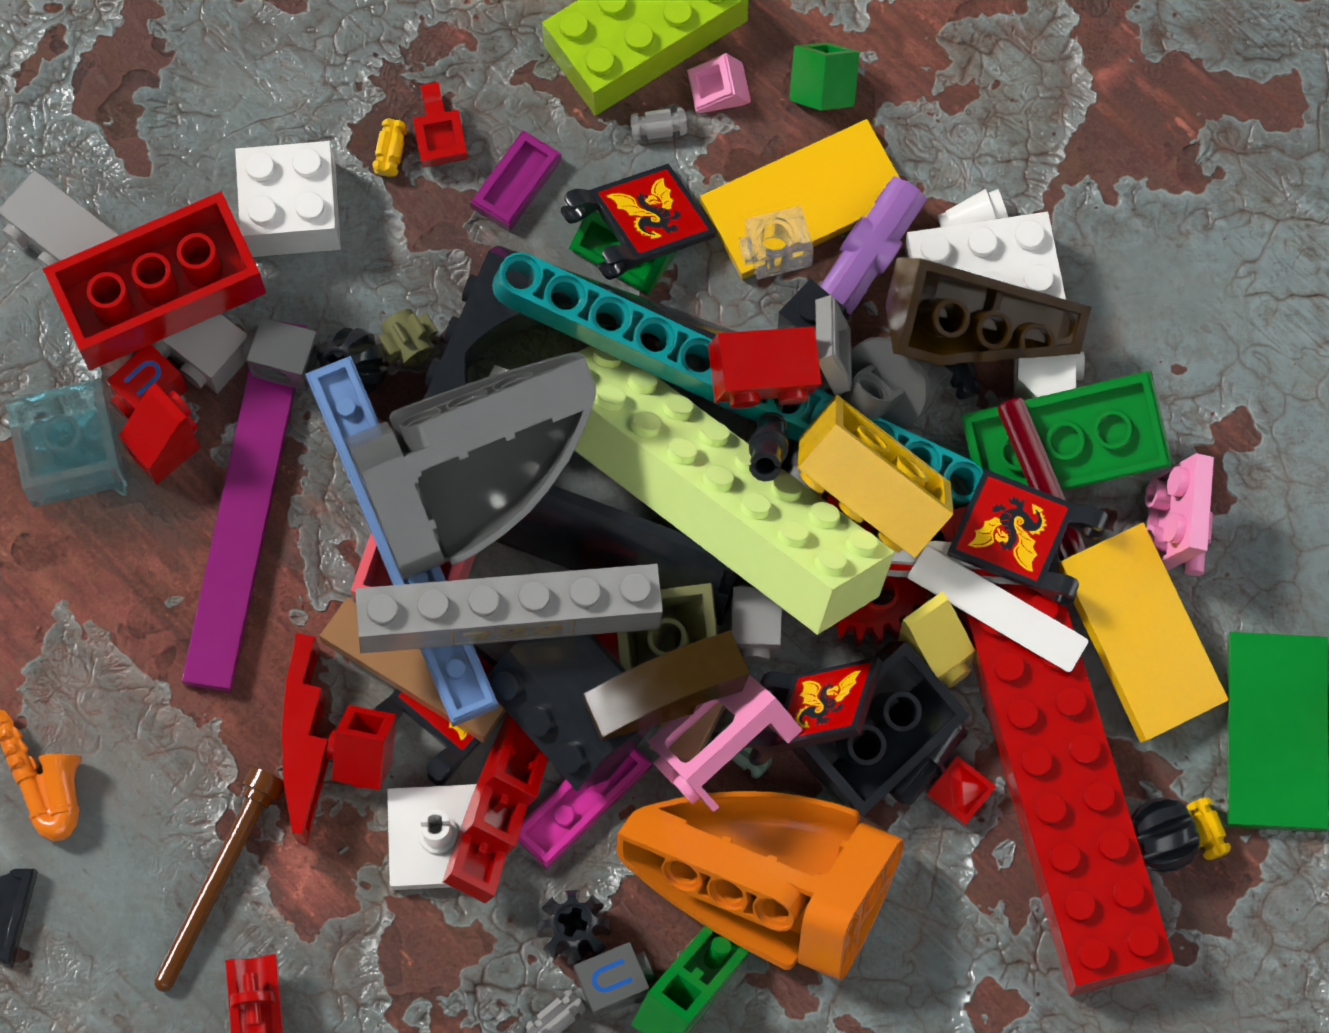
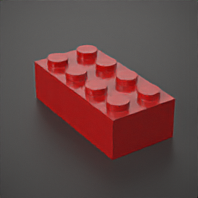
[42,191,267,371]

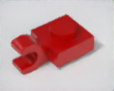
[413,82,468,168]

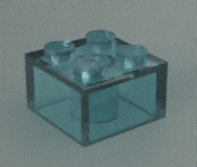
[5,378,128,507]

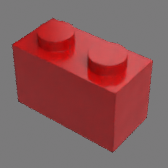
[708,327,822,408]

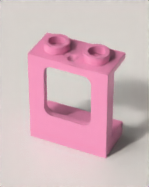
[647,675,803,812]

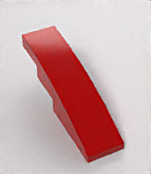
[281,633,330,845]
[442,713,548,904]

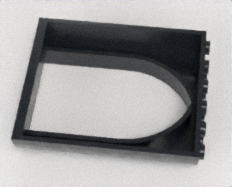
[415,245,823,626]

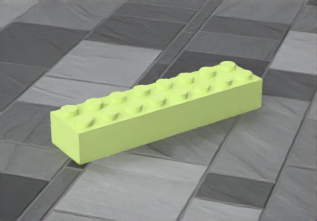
[574,346,895,635]

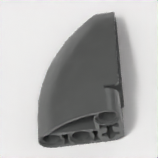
[344,352,596,580]

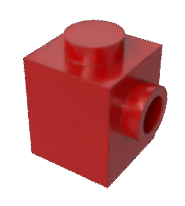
[326,705,397,790]

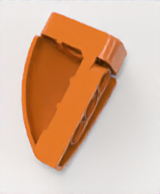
[616,791,904,981]

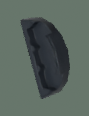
[0,869,38,969]

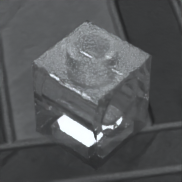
[738,206,814,280]

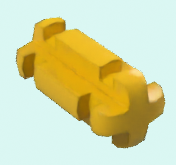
[372,118,407,177]
[1187,797,1231,860]

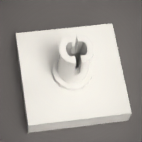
[387,784,477,890]

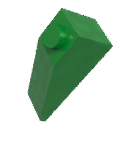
[631,926,751,1033]

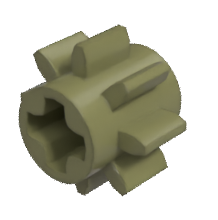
[378,309,439,368]

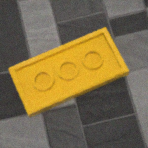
[700,119,900,280]
[1058,522,1229,743]

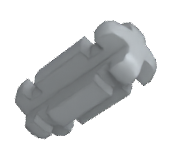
[630,108,687,141]
[526,989,586,1033]

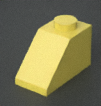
[898,591,975,688]

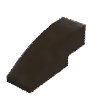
[583,630,750,742]

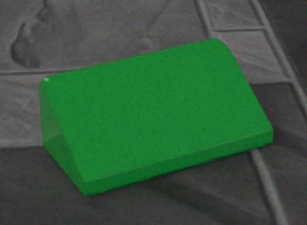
[568,210,677,295]

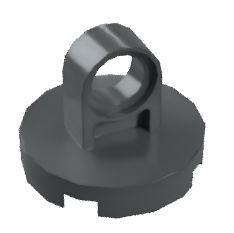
[841,336,934,429]

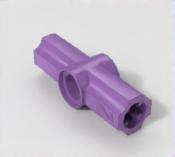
[820,176,928,317]

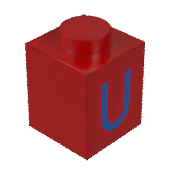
[106,344,188,421]

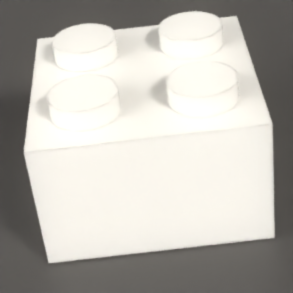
[235,141,341,257]

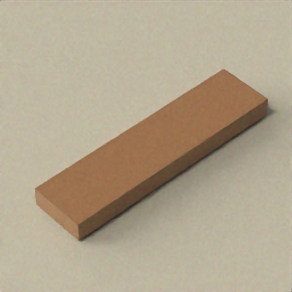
[319,597,506,743]

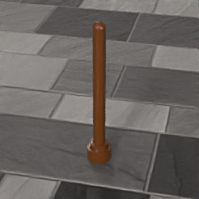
[154,766,284,992]

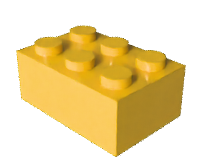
[797,394,953,558]

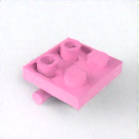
[1145,453,1214,576]

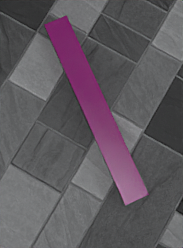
[181,318,308,693]

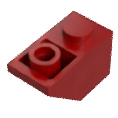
[118,383,200,485]

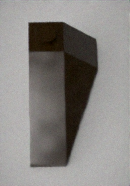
[886,258,1092,366]

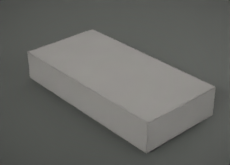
[816,295,852,395]

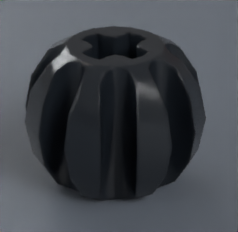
[316,327,387,395]
[1131,797,1200,873]
[536,890,611,964]

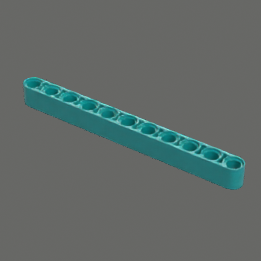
[492,252,983,510]

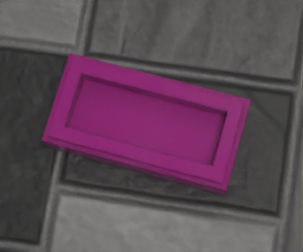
[470,130,562,232]

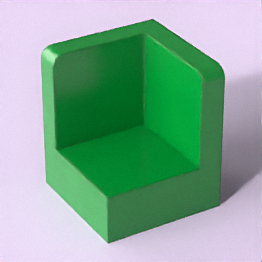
[789,42,860,111]

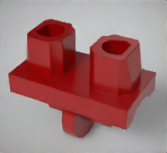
[225,954,284,1033]

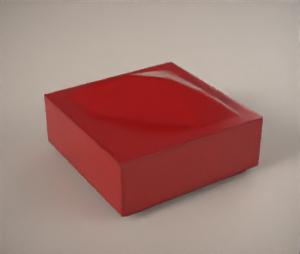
[926,756,996,828]

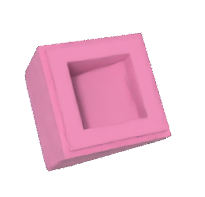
[687,53,751,113]

